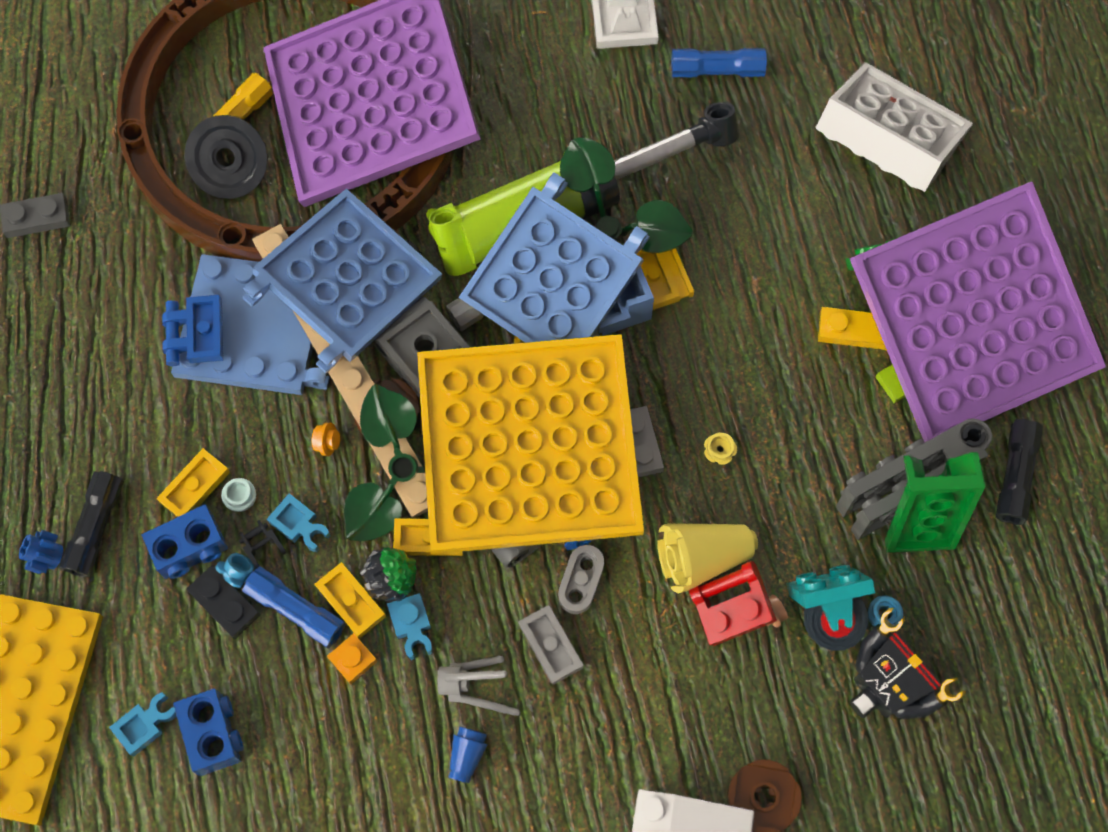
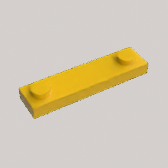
[818,307,887,350]

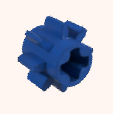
[19,530,63,574]

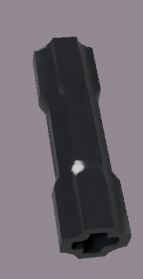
[995,419,1043,525]
[59,471,124,578]

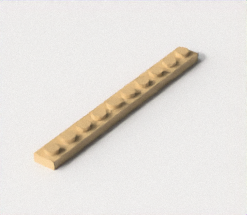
[252,224,428,519]

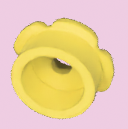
[704,432,737,465]

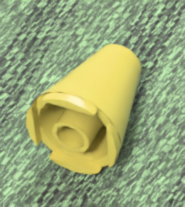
[657,523,758,594]

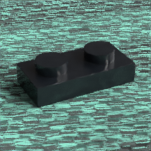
[186,565,261,640]

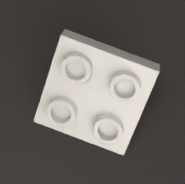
[592,0,658,49]

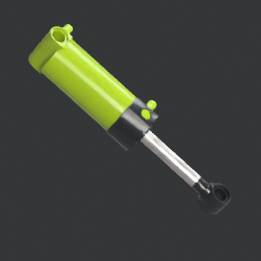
[426,102,739,276]

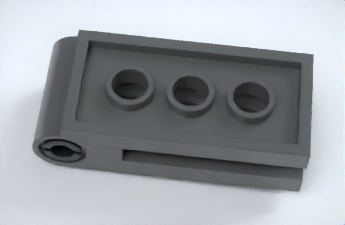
[373,297,470,402]
[836,419,992,540]

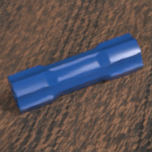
[671,48,767,77]
[242,566,346,649]

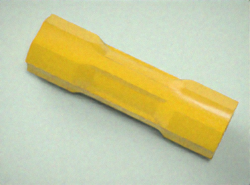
[212,73,274,120]

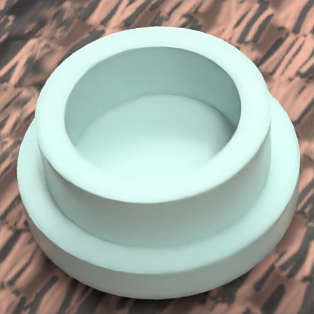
[221,478,256,512]

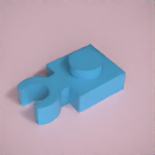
[267,493,331,553]
[387,593,433,660]
[109,692,177,757]

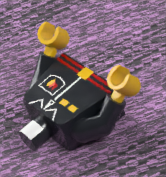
[849,608,966,720]

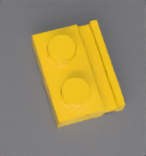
[637,248,694,310]

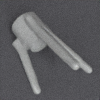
[438,656,520,716]

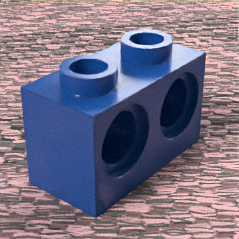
[141,504,228,579]
[173,688,244,776]

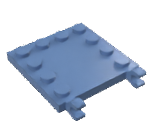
[459,172,650,343]
[242,188,442,373]
[171,254,330,395]

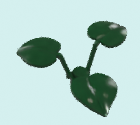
[560,138,693,253]
[344,384,425,541]

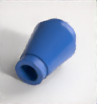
[449,726,488,783]

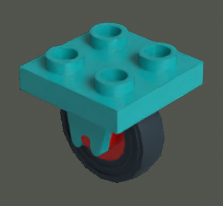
[786,565,875,651]

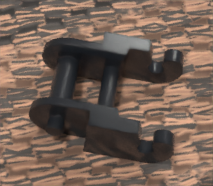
[239,520,287,569]

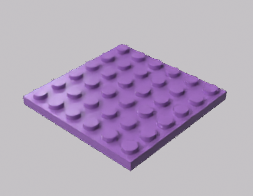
[263,0,481,207]
[849,181,1106,443]

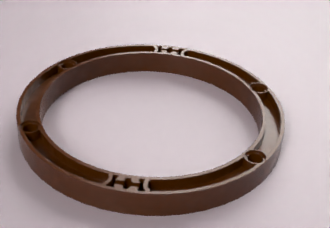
[116,0,455,262]

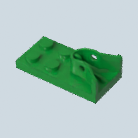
[885,452,985,553]

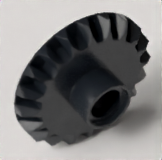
[185,115,268,199]

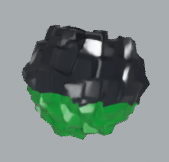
[360,547,417,603]

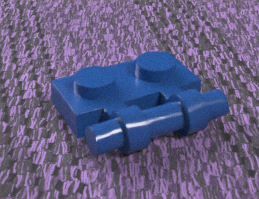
[162,294,223,366]

